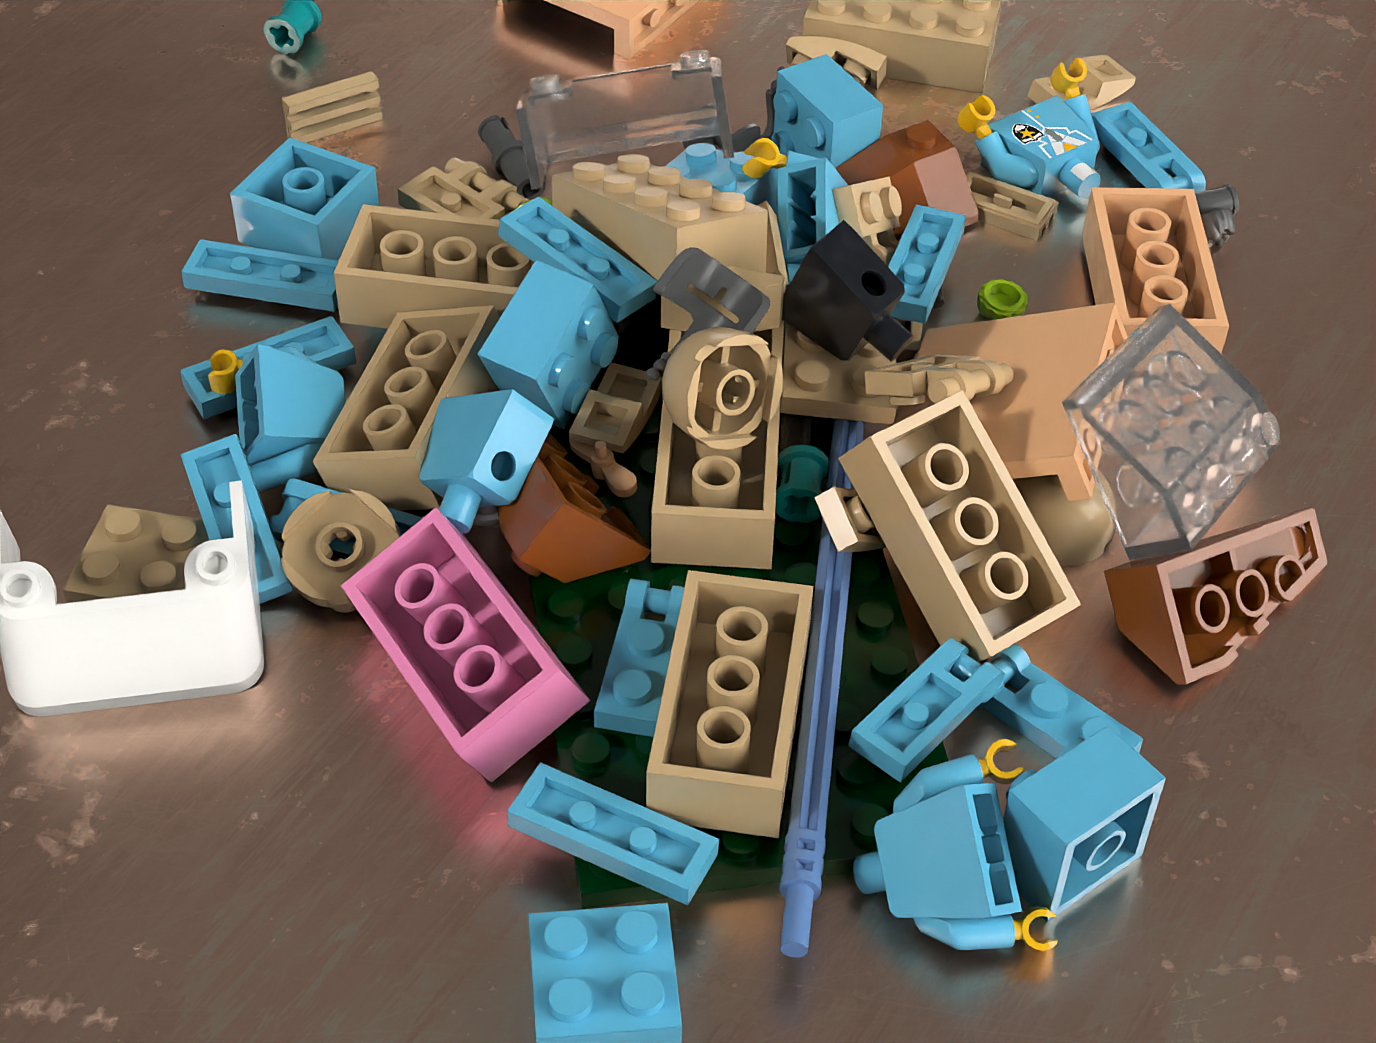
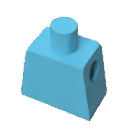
[419,389,554,533]

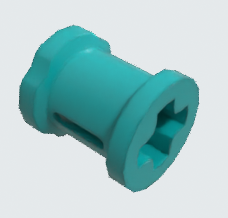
[263,0,322,54]
[775,445,829,523]

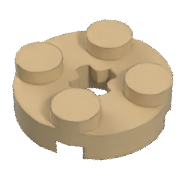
[281,489,400,613]

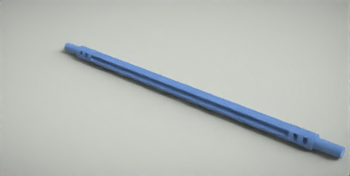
[780,419,865,958]

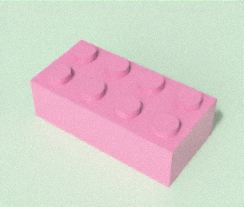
[341,507,590,783]

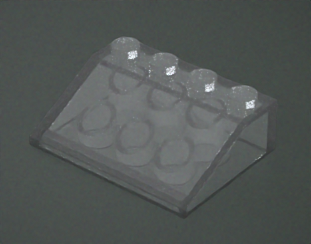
[1062,304,1281,560]

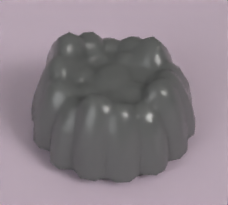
[1201,208,1235,248]

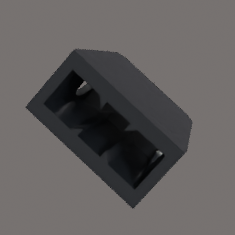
[782,220,914,362]

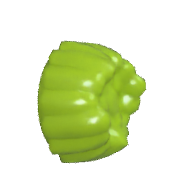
[977,279,1028,320]

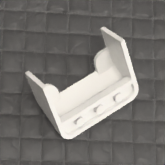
[0,480,264,717]

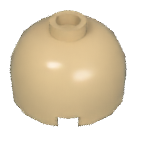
[662,326,783,451]
[1013,467,1119,567]

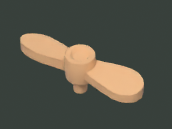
[569,439,637,498]

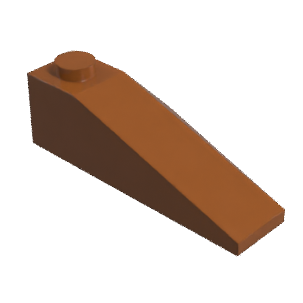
[836,120,979,235]
[486,389,651,583]
[1104,507,1328,685]

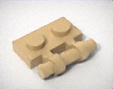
[397,157,529,220]
[832,176,902,266]
[865,354,1013,405]

